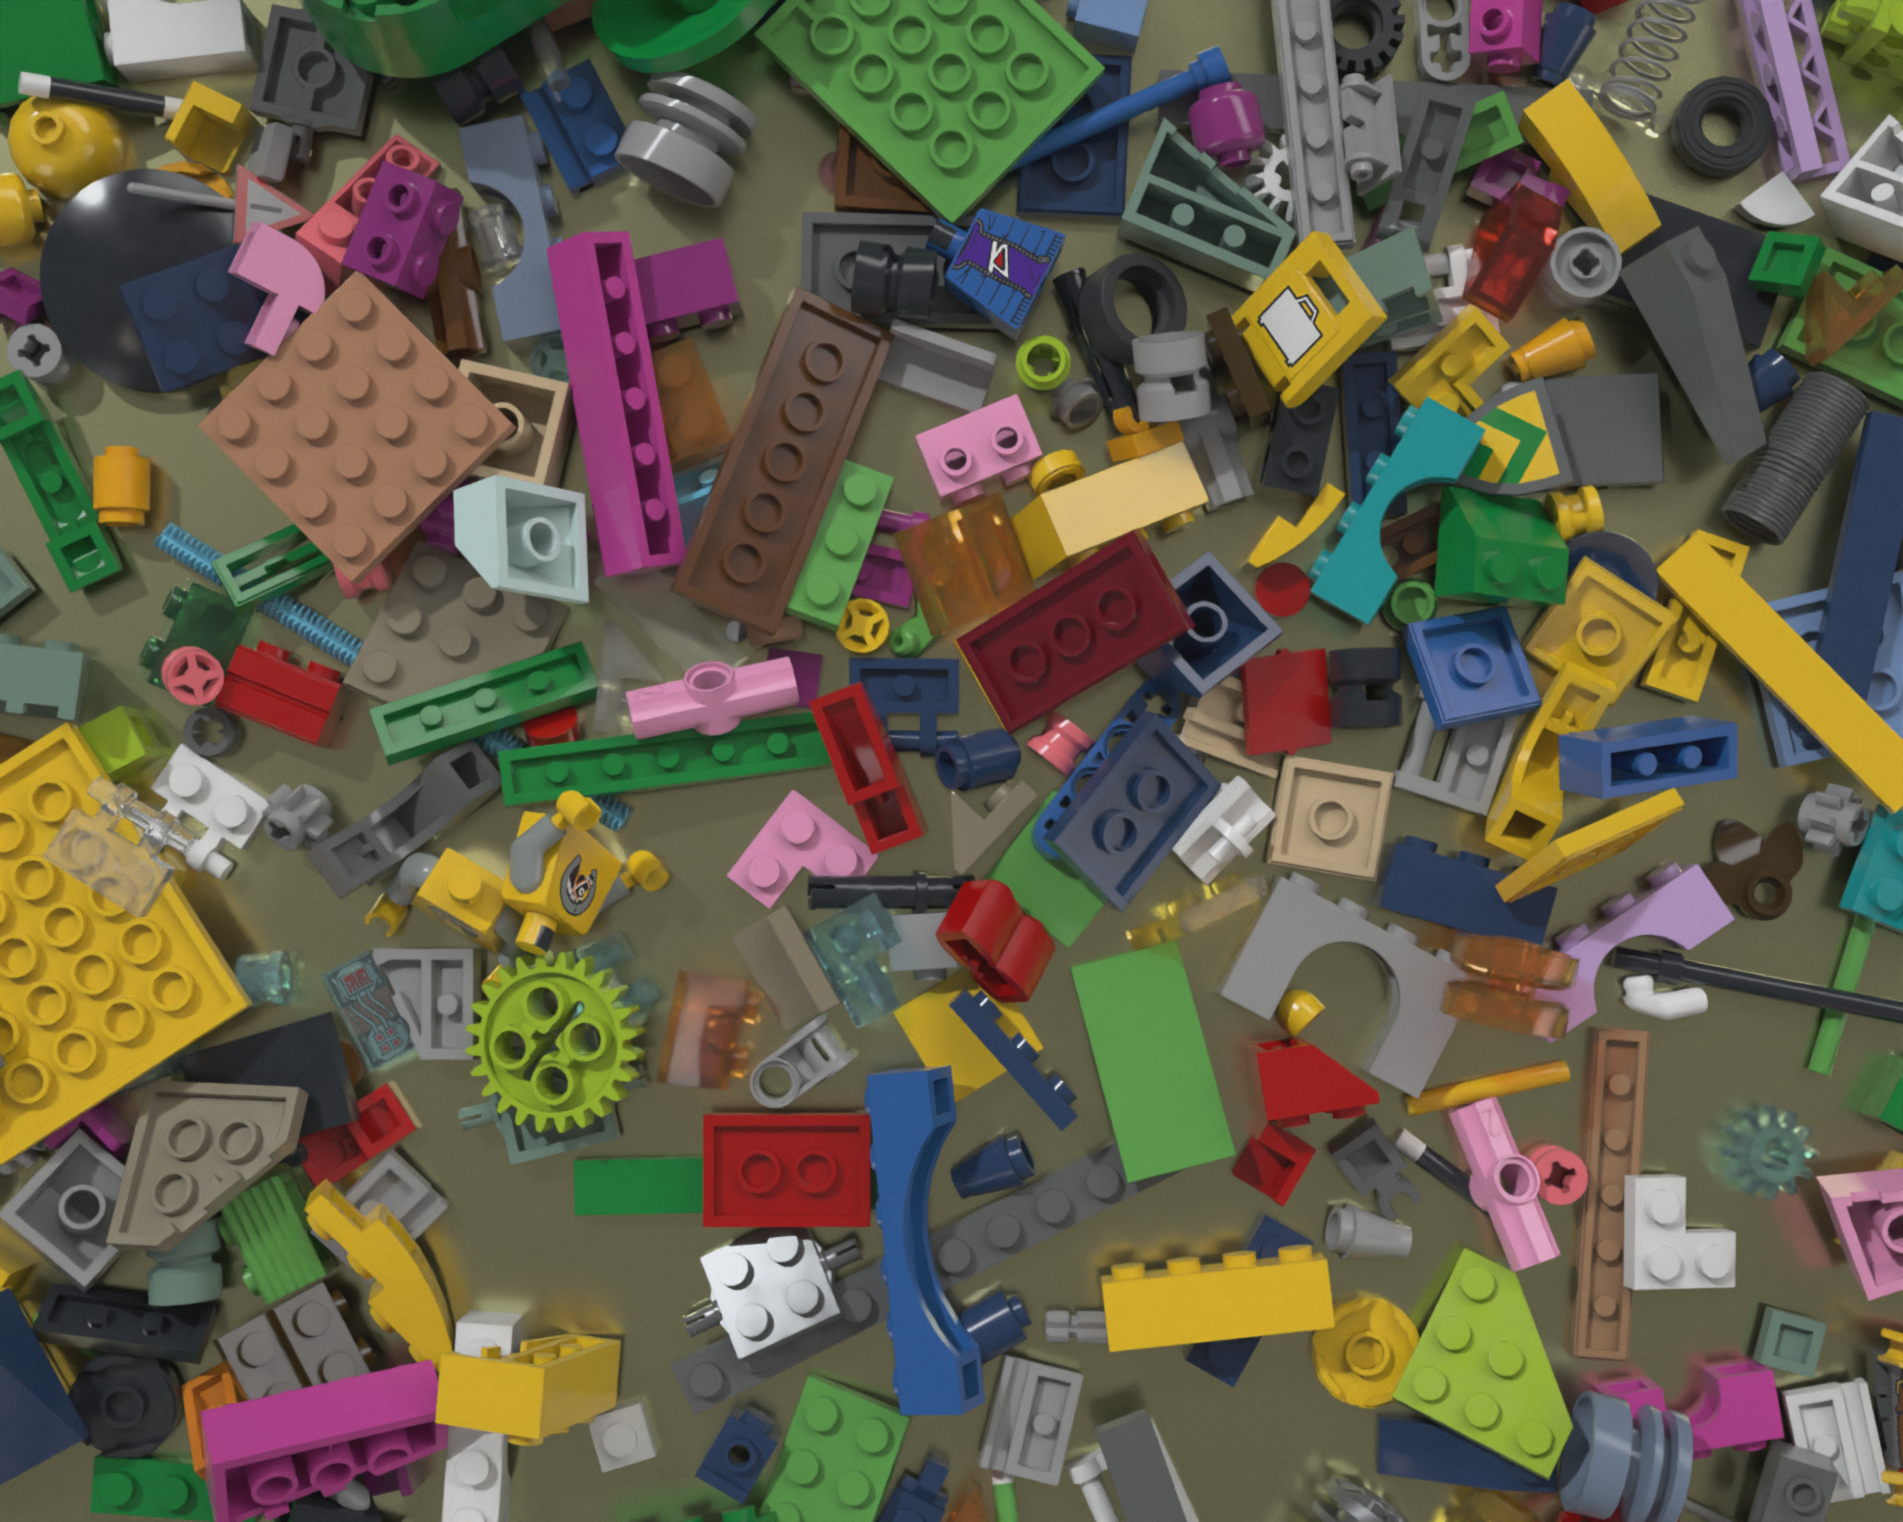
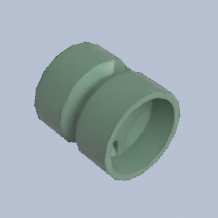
[146,1216,223,1306]

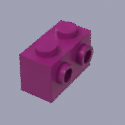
[341,160,464,300]
[634,237,743,343]

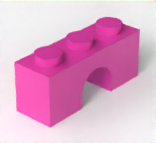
[1593,1360,1784,1460]

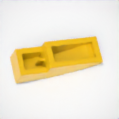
[1518,79,1662,256]

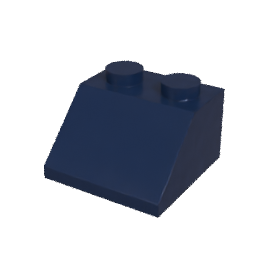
[1137,551,1283,699]

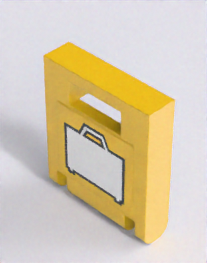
[1231,231,1388,408]

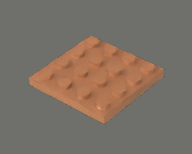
[198,270,517,585]

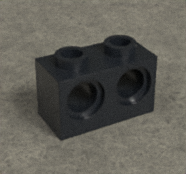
[1255,385,1340,506]

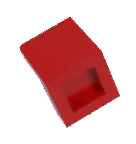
[1231,1116,1317,1207]

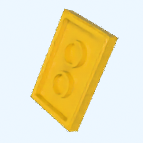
[1495,788,1684,903]

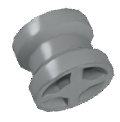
[7,324,76,386]

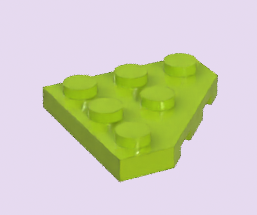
[1392,1248,1573,1481]

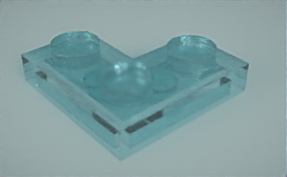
[804,892,902,1028]

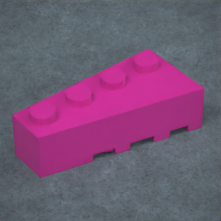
[201,1359,448,1522]

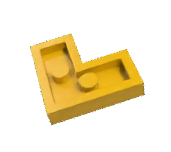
[1388,304,1511,418]

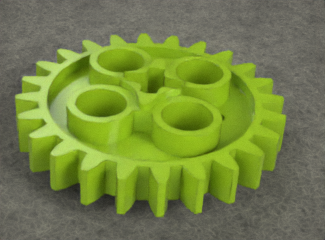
[465,949,645,1133]

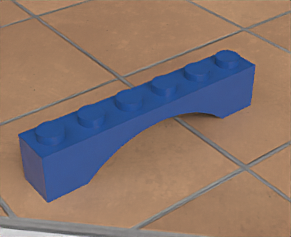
[864,1065,985,1415]

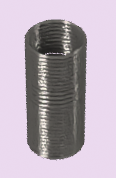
[1721,372,1869,546]

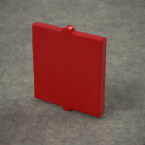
[1240,648,1332,755]

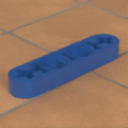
[1031,680,1181,861]

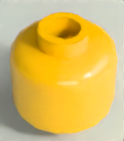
[0,172,45,248]

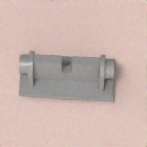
[1339,73,1402,196]

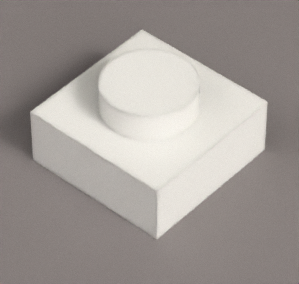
[588,1399,658,1473]

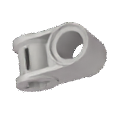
[750,1012,856,1108]

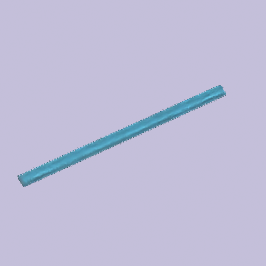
[154,523,633,833]

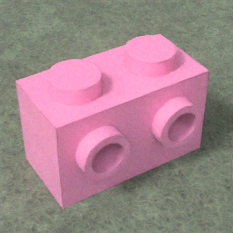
[915,394,1043,507]

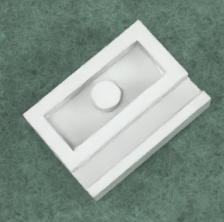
[1781,1377,1891,1503]

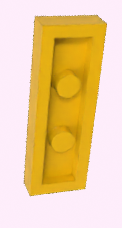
[1640,529,1750,704]

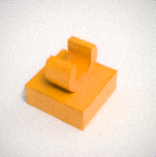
[1106,402,1184,462]

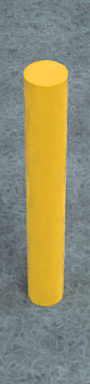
[1404,1060,1570,1117]

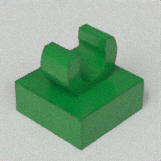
[1748,231,1826,299]

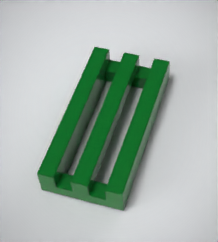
[211,524,334,614]

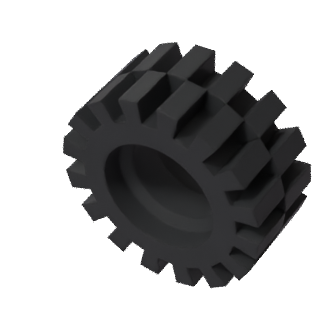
[1330,0,1405,79]

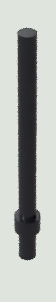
[1611,946,1903,1024]

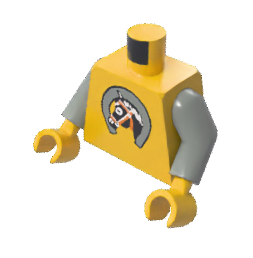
[501,790,669,956]
[365,848,529,995]

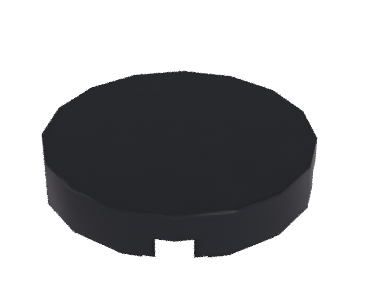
[68,1352,183,1459]

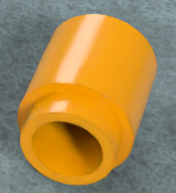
[93,446,151,527]

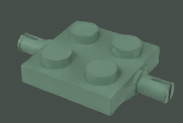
[458,1030,647,1165]

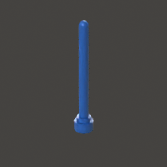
[1009,45,1232,172]

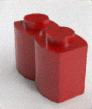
[935,879,1056,1003]

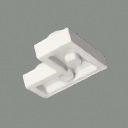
[1623,1174,1736,1290]

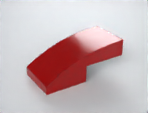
[298,1083,416,1188]

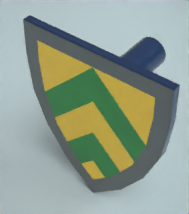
[1457,376,1575,496]

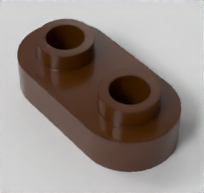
[1380,504,1441,582]

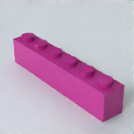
[546,231,686,578]

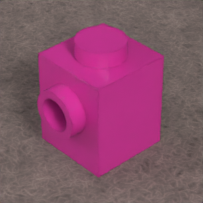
[1468,0,1543,74]

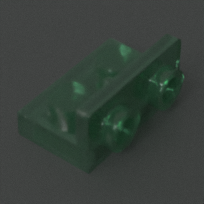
[137,578,255,707]

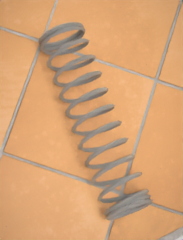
[1598,0,1704,122]

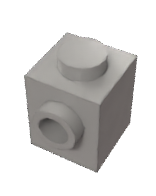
[887,911,957,980]

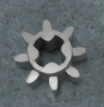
[262,783,334,851]
[1798,783,1870,856]

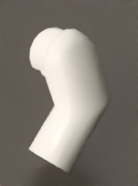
[1622,974,1708,1020]

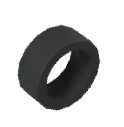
[1079,252,1187,365]

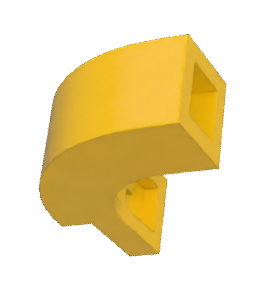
[1485,660,1616,861]

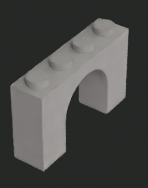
[1215,872,1479,1098]

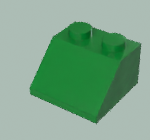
[1434,486,1569,609]

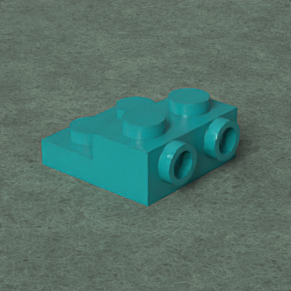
[1839,804,1903,934]

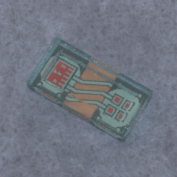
[320,949,416,1073]

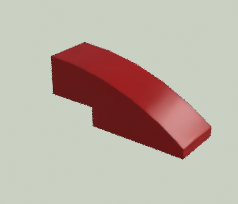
[808,682,929,855]

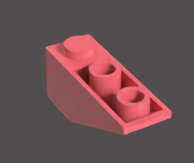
[295,134,441,296]

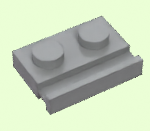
[310,1148,449,1285]
[978,1354,1084,1486]

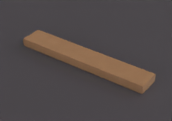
[1568,1026,1650,1363]

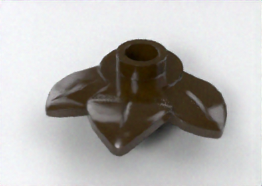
[1700,819,1803,921]

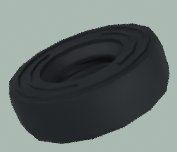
[1671,76,1773,177]

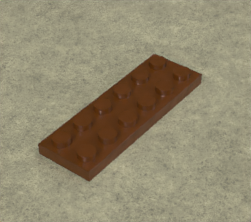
[669,286,895,637]

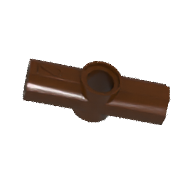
[424,188,487,360]

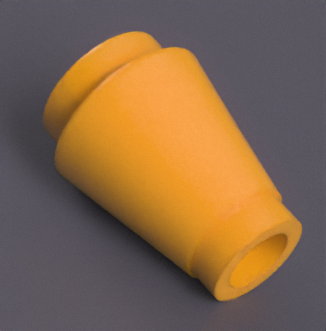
[1509,316,1597,383]

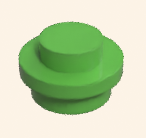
[1382,577,1438,631]

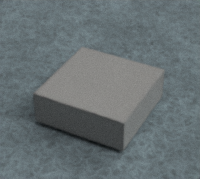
[247,122,295,184]

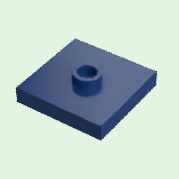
[1401,605,1542,731]

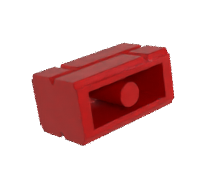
[214,640,352,748]

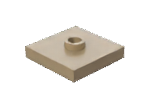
[1265,754,1394,882]

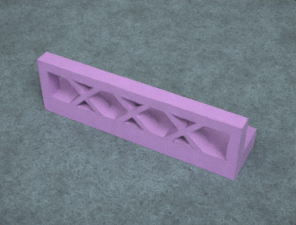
[1739,0,1850,185]

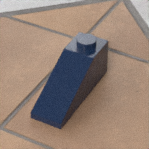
[1376,1416,1557,1492]

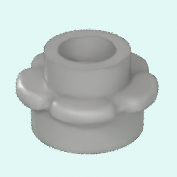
[1050,378,1103,429]

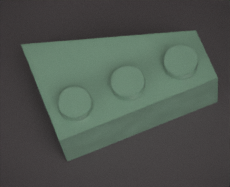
[1311,226,1444,350]
[0,634,91,722]

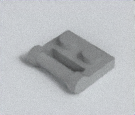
[1392,689,1519,816]

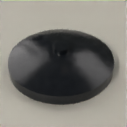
[40,169,234,392]

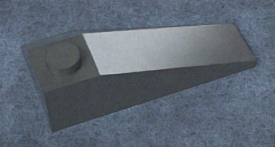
[1619,226,1767,466]

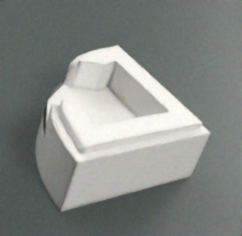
[1734,171,1815,228]

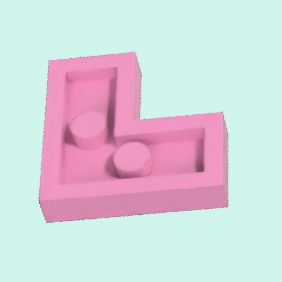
[726,789,881,909]

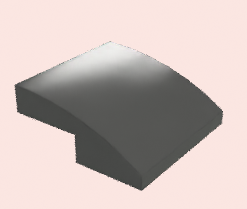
[1545,373,1665,491]

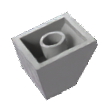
[0,1128,126,1294]

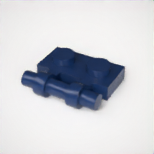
[849,658,959,758]

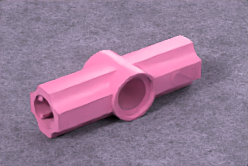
[626,656,799,740]
[1449,1096,1561,1272]

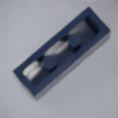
[1370,835,1558,952]

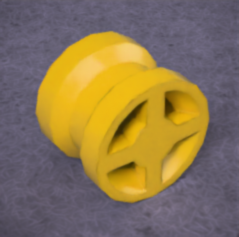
[1544,485,1604,543]
[836,598,890,656]

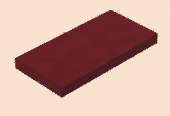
[956,528,1196,735]

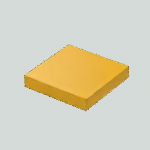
[1520,555,1678,708]
[893,967,1044,1103]

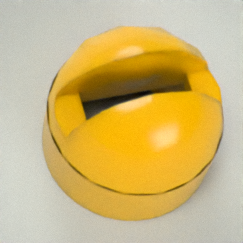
[1278,990,1326,1037]

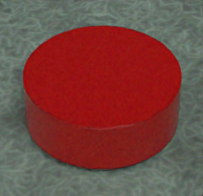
[1253,562,1310,618]
[522,706,580,747]

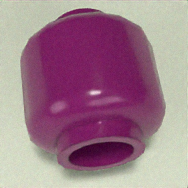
[1188,82,1266,170]

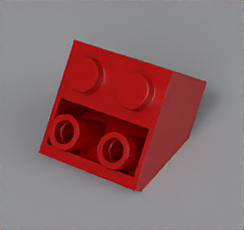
[1244,1036,1380,1128]

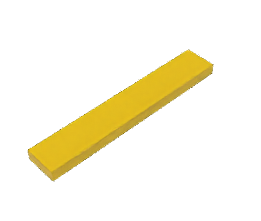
[1656,532,1903,814]

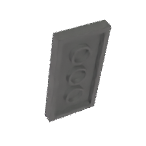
[800,212,1020,329]

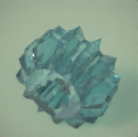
[1718,1104,1820,1200]

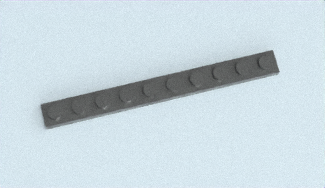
[670,1139,1185,1416]

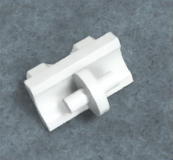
[1172,775,1277,885]

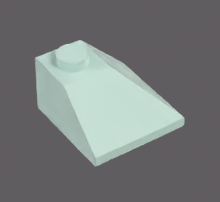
[453,475,589,604]

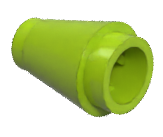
[1016,335,1071,391]

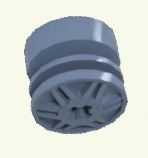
[1559,1390,1693,1522]

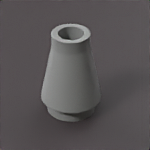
[1325,1204,1412,1259]

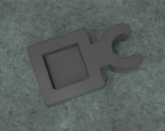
[1328,1117,1422,1221]

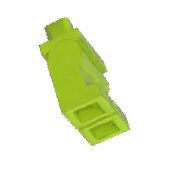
[1820,0,1903,81]

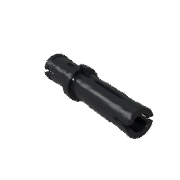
[1052,267,1140,432]
[807,870,975,914]

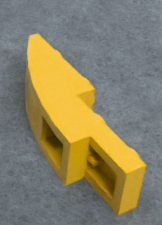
[304,1179,455,1372]

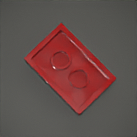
[703,1113,871,1227]

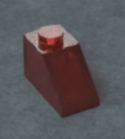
[1461,182,1564,324]

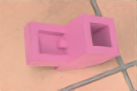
[227,222,325,356]

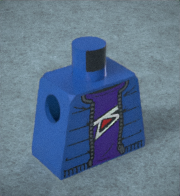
[925,209,1066,340]

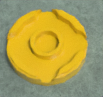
[1310,1295,1420,1409]

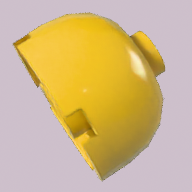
[7,96,126,201]

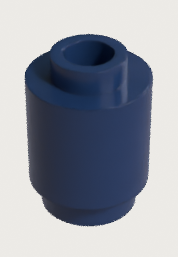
[935,727,1021,792]
[957,1289,1032,1365]

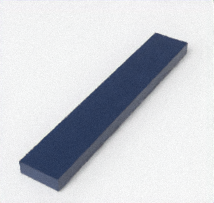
[1797,410,1903,738]

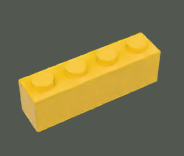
[1100,1245,1335,1352]

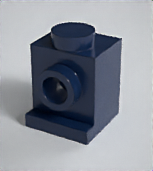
[695,1406,781,1504]

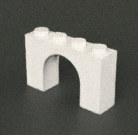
[100,0,259,83]

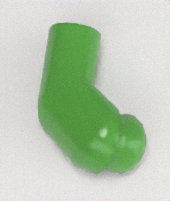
[888,584,943,658]

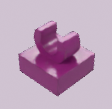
[0,267,46,333]

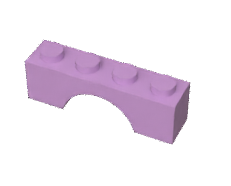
[1501,861,1735,1043]

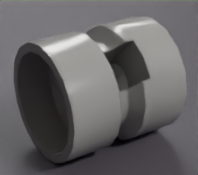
[1532,226,1622,314]
[1132,331,1212,422]

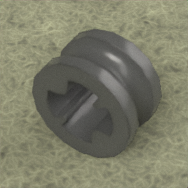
[183,707,240,757]

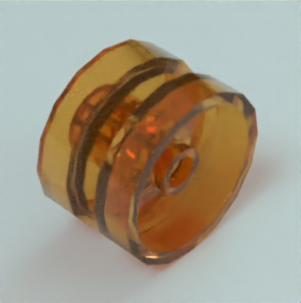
[1439,932,1581,1038]

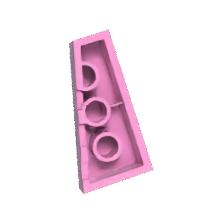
[1816,1168,1903,1301]

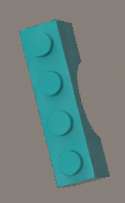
[1307,397,1486,627]

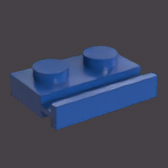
[519,59,626,195]

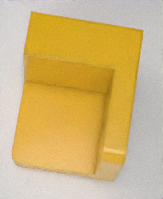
[165,80,257,176]

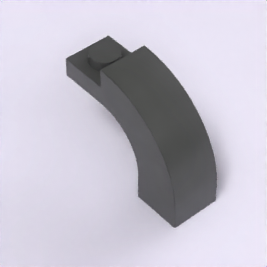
[306,738,502,900]

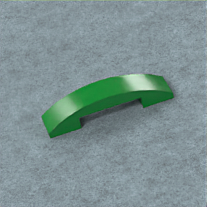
[0,369,123,593]

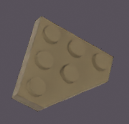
[343,540,568,705]
[106,1080,309,1252]

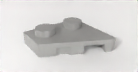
[373,948,481,1060]

